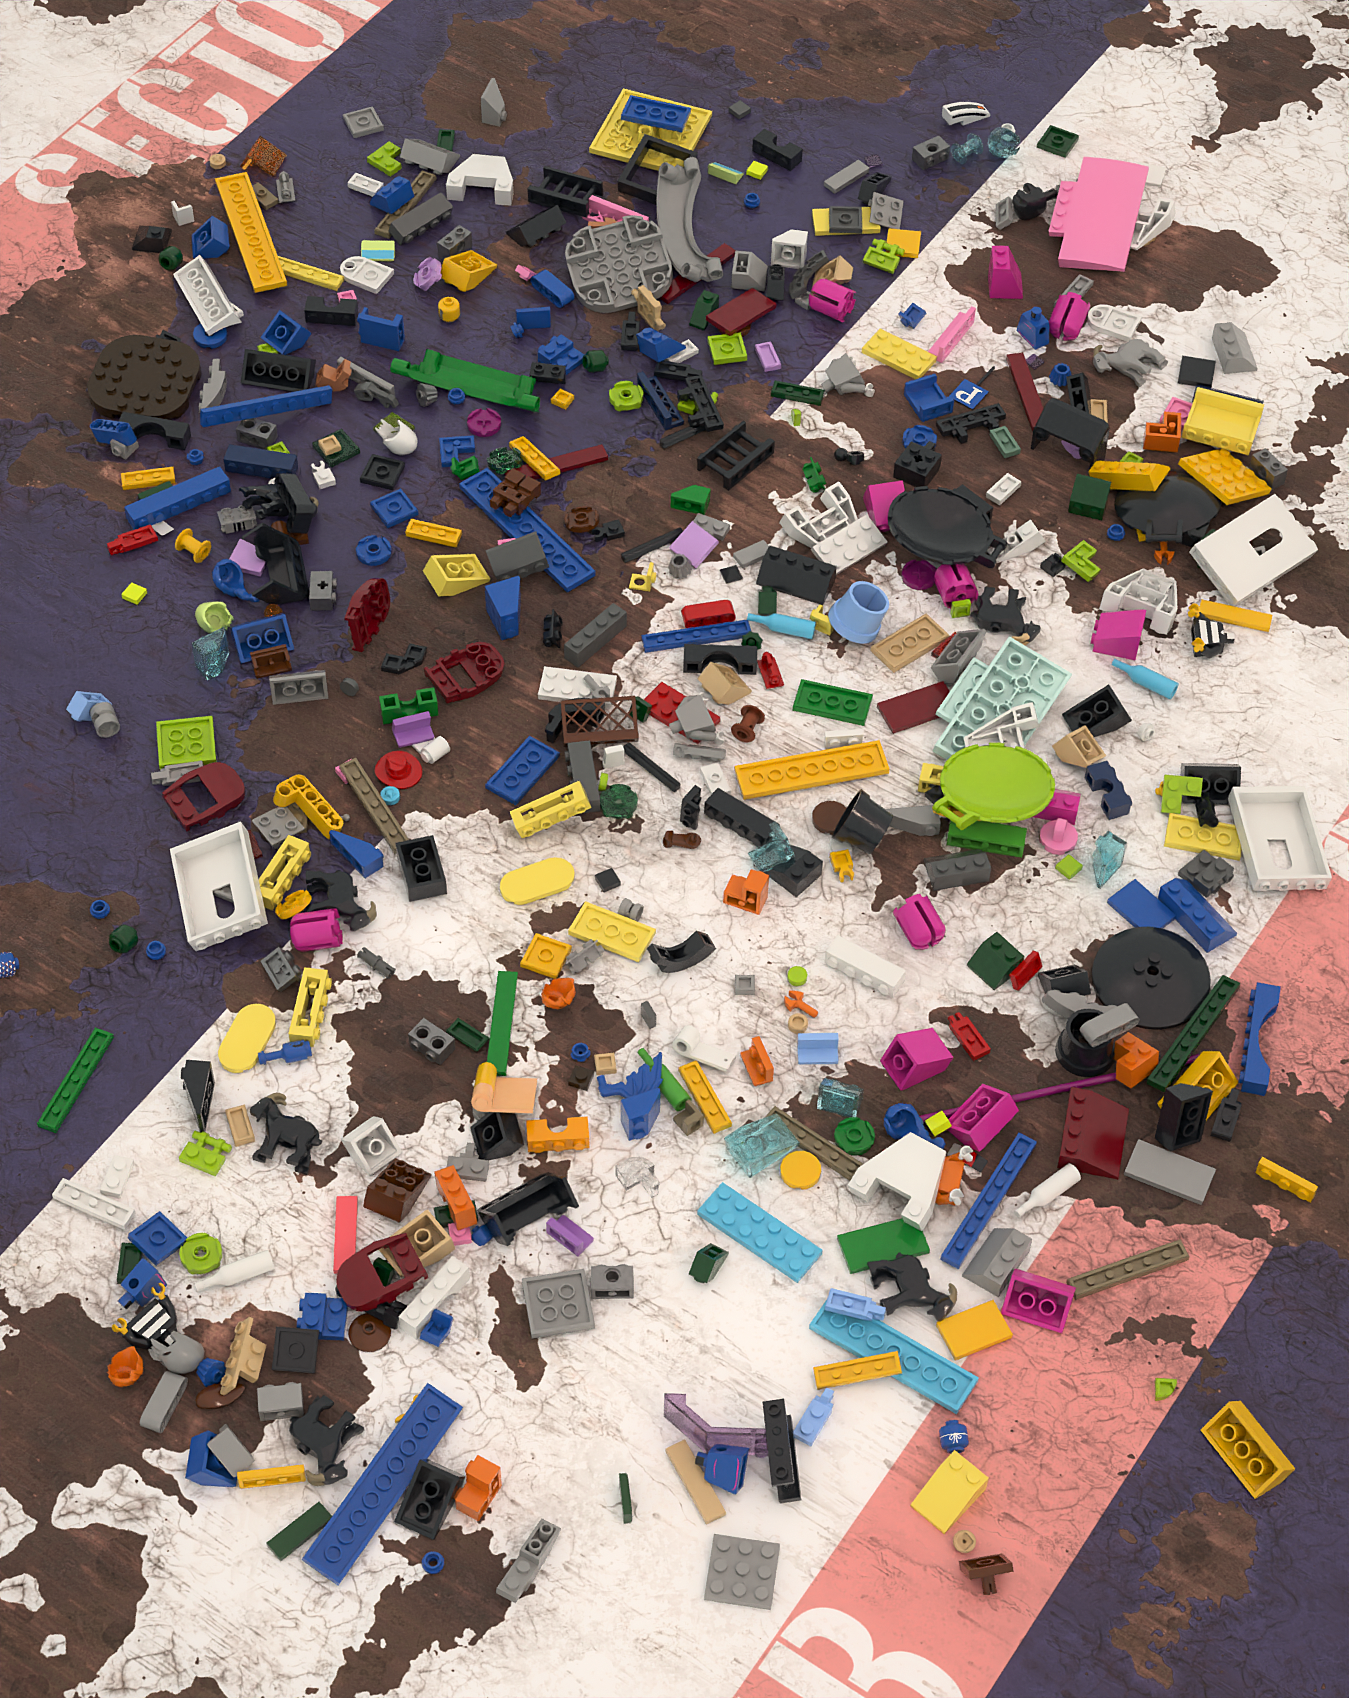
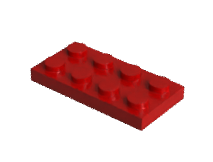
[644,681,720,744]

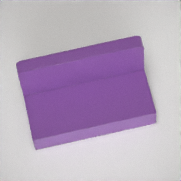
[392,711,434,748]
[546,1215,594,1257]

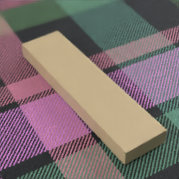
[665,1439,726,1525]

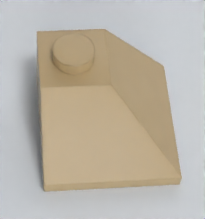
[811,256,853,294]
[1052,725,1106,768]

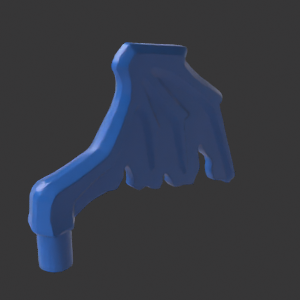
[597,1052,663,1098]

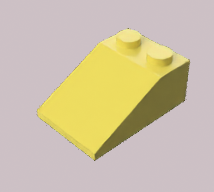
[423,554,491,596]
[910,1450,989,1534]

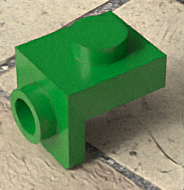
[451,456,480,480]

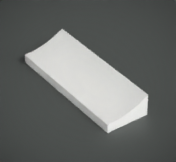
[173,255,242,336]

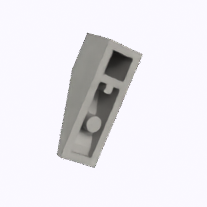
[886,805,941,836]

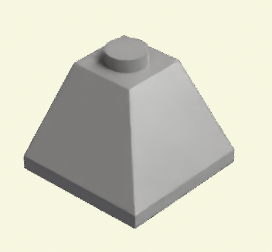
[481,78,507,127]

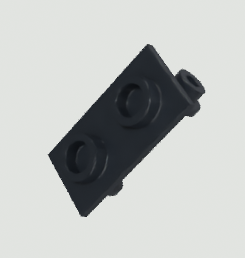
[543,609,563,648]
[1195,792,1219,828]

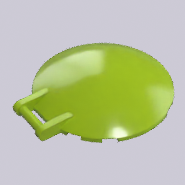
[932,743,1055,830]

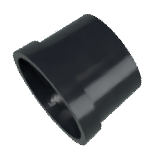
[832,789,893,854]
[1055,1009,1115,1077]

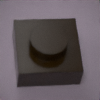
[568,1065,594,1091]

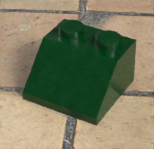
[1068,474,1111,521]
[967,932,1025,990]

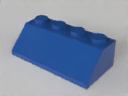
[1158,878,1237,953]

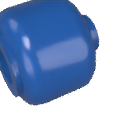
[471,1225,493,1246]

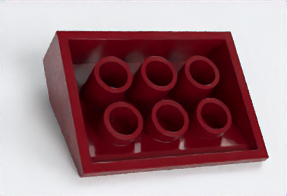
[1057,1087,1129,1180]

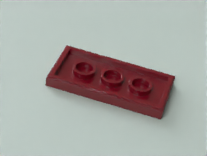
[706,288,777,336]
[877,681,950,734]

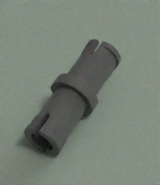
[357,947,396,979]

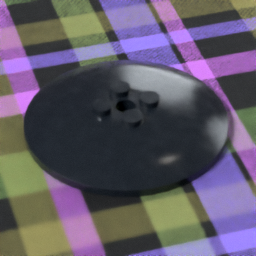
[1092,927,1211,1030]

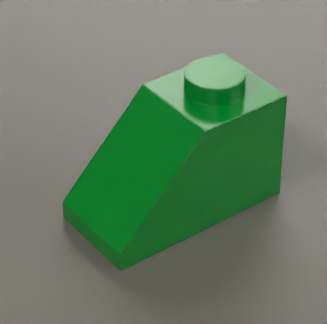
[671,485,711,515]

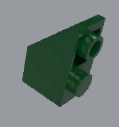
[758,586,777,614]

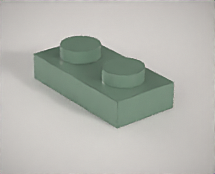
[989,426,1021,458]

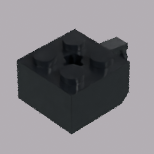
[893,441,942,487]

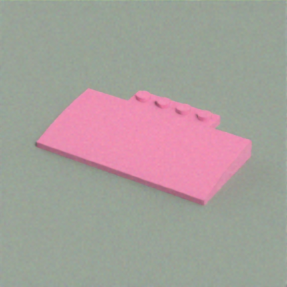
[1049,157,1149,272]

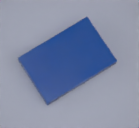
[1107,879,1177,929]

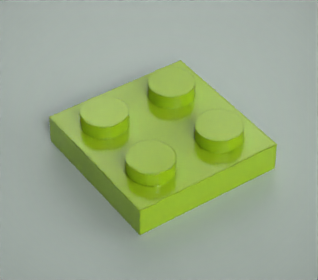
[707,332,747,365]

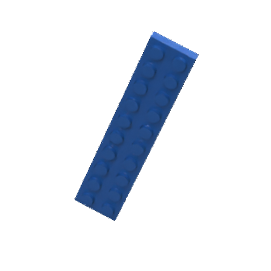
[459,468,595,592]
[302,1382,463,1586]

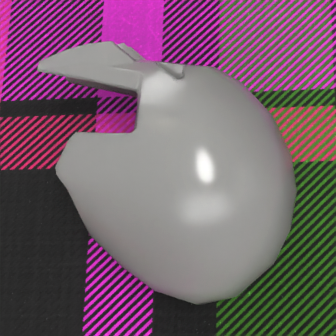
[148,1331,205,1375]

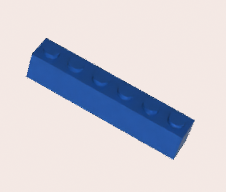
[124,466,231,530]

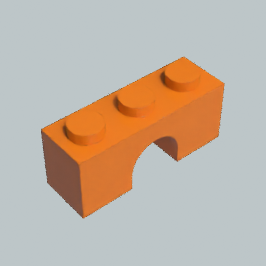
[434,1165,477,1231]

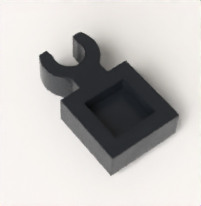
[592,519,625,542]

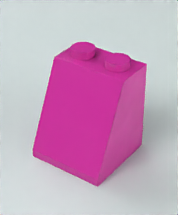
[988,246,1023,299]
[863,480,905,532]
[1090,609,1146,660]
[880,1028,954,1091]

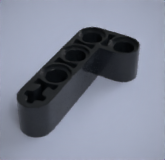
[275,473,313,534]

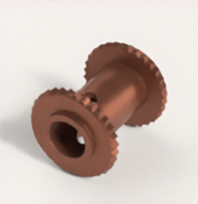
[731,705,765,742]

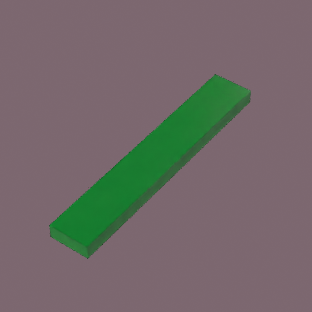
[487,971,518,1076]
[37,1027,114,1133]

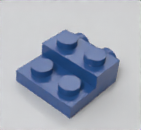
[538,334,584,375]
[297,1293,348,1341]

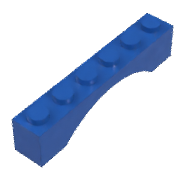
[1238,982,1281,1096]

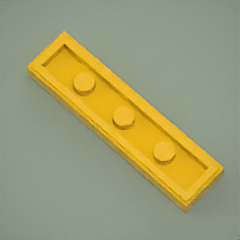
[509,436,560,481]
[1200,599,1273,632]
[678,1060,732,1134]
[813,1351,902,1390]

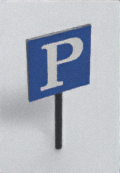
[949,366,995,410]

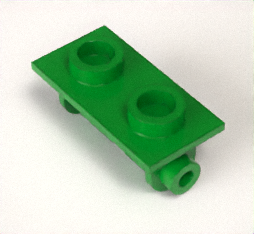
[802,457,827,493]

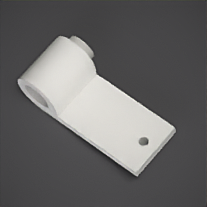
[412,736,450,764]
[672,1025,736,1072]

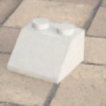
[771,230,808,269]
[341,1116,402,1176]

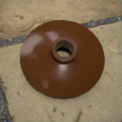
[348,1313,391,1352]

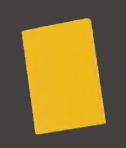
[936,1300,1013,1361]

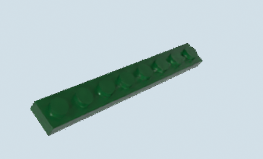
[1147,975,1240,1093]

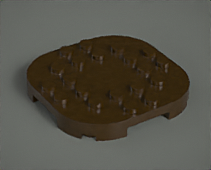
[87,335,201,420]

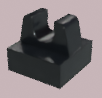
[1040,553,1066,577]

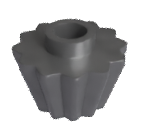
[416,383,438,407]
[668,553,693,579]

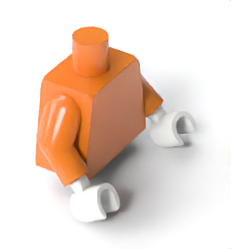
[935,1146,973,1206]

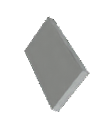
[1124,1139,1216,1205]

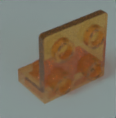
[240,136,287,176]

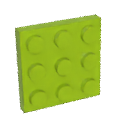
[156,716,216,769]

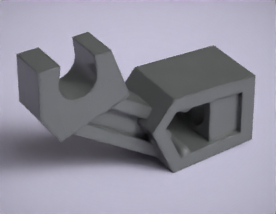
[353,382,399,408]

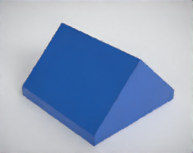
[515,307,551,329]

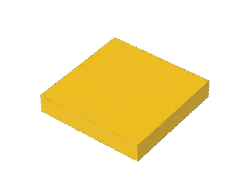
[886,228,921,258]
[520,933,572,979]

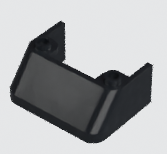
[1031,398,1110,476]
[242,523,309,605]
[477,1172,579,1246]

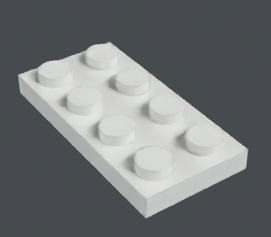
[811,514,887,575]
[538,666,617,709]

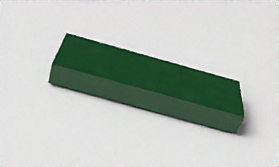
[771,380,825,406]
[266,1502,332,1562]

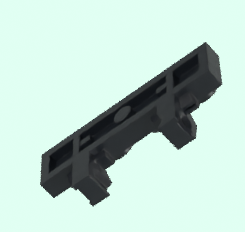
[677,375,724,432]
[936,403,1006,444]

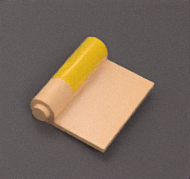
[471,1062,537,1113]

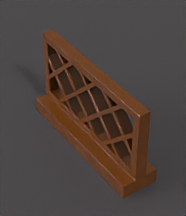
[561,696,639,747]

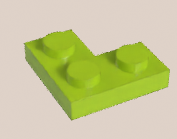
[367,141,402,177]
[1061,540,1101,582]
[1161,775,1203,814]

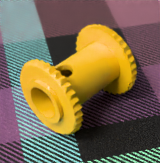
[175,528,211,563]

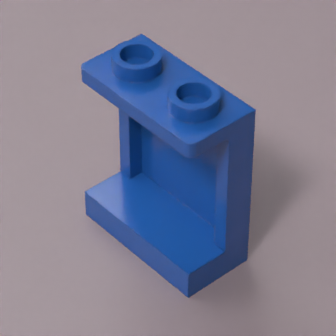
[357,307,405,351]
[904,374,954,422]

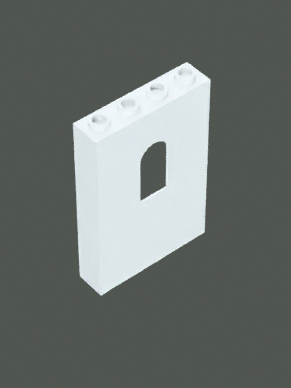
[1189,494,1318,606]
[1228,786,1332,891]
[170,822,268,951]

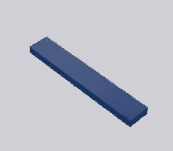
[641,620,751,653]

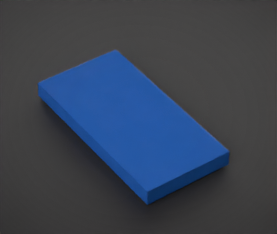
[621,95,691,132]
[485,736,560,805]

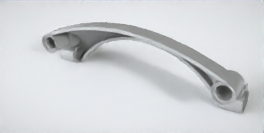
[657,157,723,282]

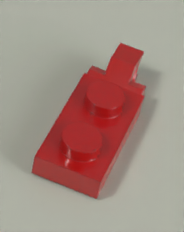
[107,525,158,555]

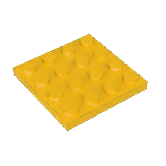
[1178,448,1272,505]

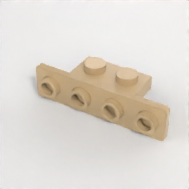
[220,1317,266,1395]

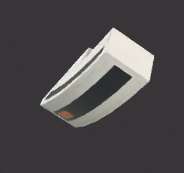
[942,102,990,125]

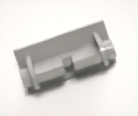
[276,171,295,203]
[565,939,605,974]

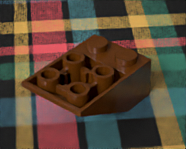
[363,1158,432,1223]

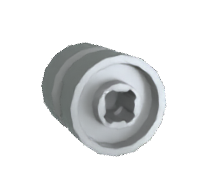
[89,702,120,738]

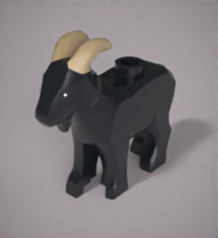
[970,587,1041,646]

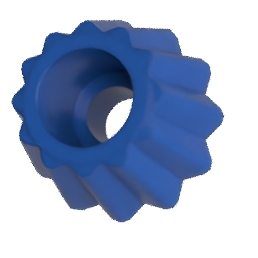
[1049,363,1071,387]
[196,1358,226,1387]

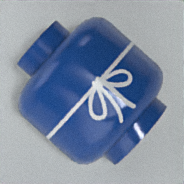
[939,1420,969,1454]

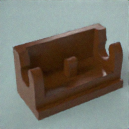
[250,644,292,679]

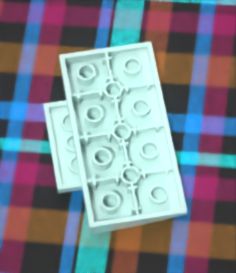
[933,636,1072,760]

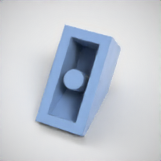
[66,691,112,722]

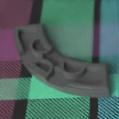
[789,250,829,299]

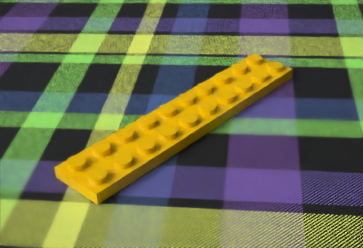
[215,172,287,293]

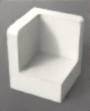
[171,201,194,226]

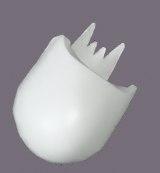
[375,419,418,455]

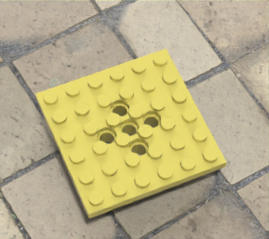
[589,88,712,171]

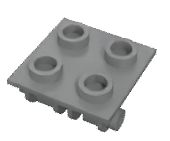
[868,192,903,229]
[217,505,257,534]
[252,806,305,850]

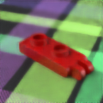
[948,1012,991,1061]

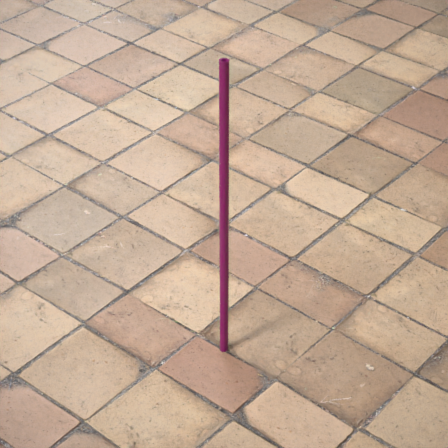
[920,1054,1199,1123]

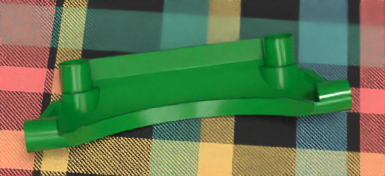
[390,349,540,412]

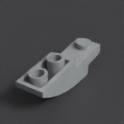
[199,359,227,413]
[1042,990,1117,1019]
[496,1518,561,1603]

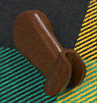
[663,831,701,849]

